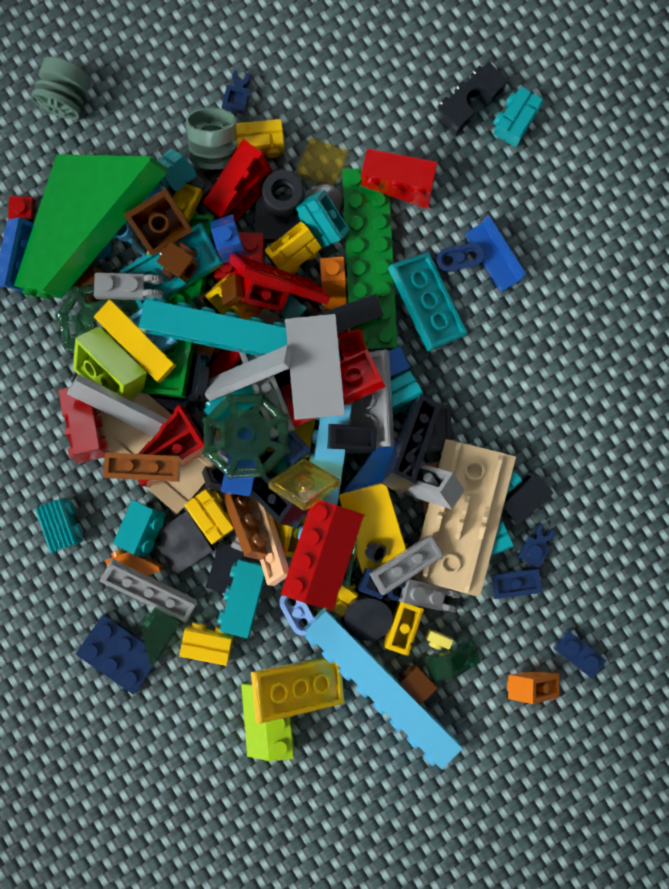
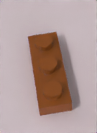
[103,452,181,482]
[223,494,268,560]

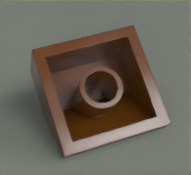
[124,188,193,256]

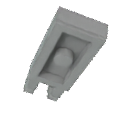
[94,273,163,300]
[399,578,461,612]

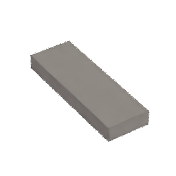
[369,535,444,595]

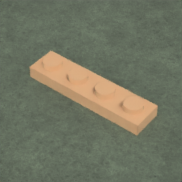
[247,495,289,586]

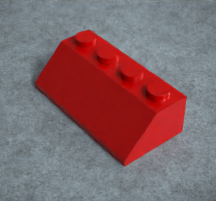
[281,498,365,610]

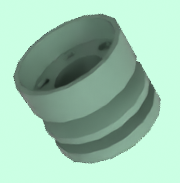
[31,57,91,120]
[186,108,237,169]

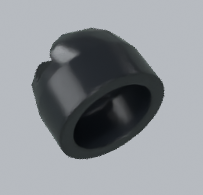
[365,541,386,563]

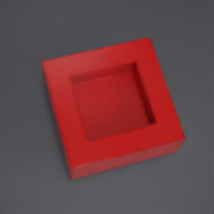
[8,196,35,222]
[337,328,367,358]

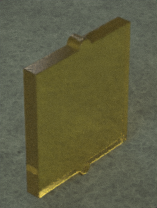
[296,138,347,186]

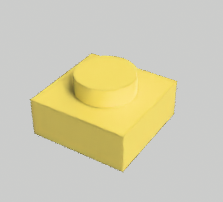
[425,628,453,651]

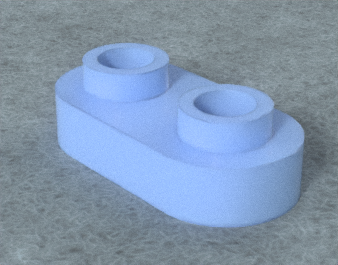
[280,595,314,636]

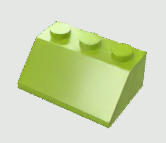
[73,326,147,401]
[241,682,295,761]

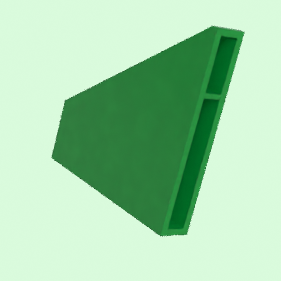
[14,154,168,300]

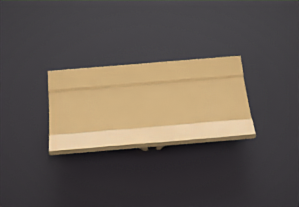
[96,393,219,514]
[411,439,516,597]

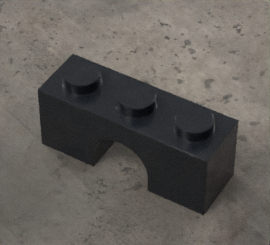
[436,61,508,136]

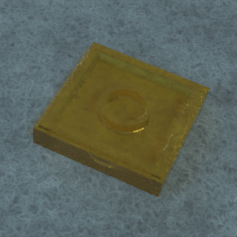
[268,458,340,511]

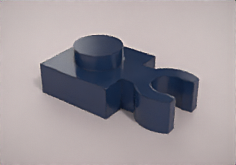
[222,70,250,115]
[517,524,555,568]
[358,567,404,601]

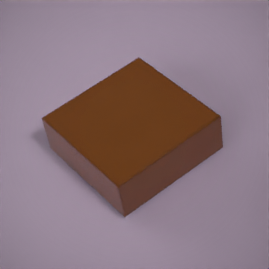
[221,274,244,307]

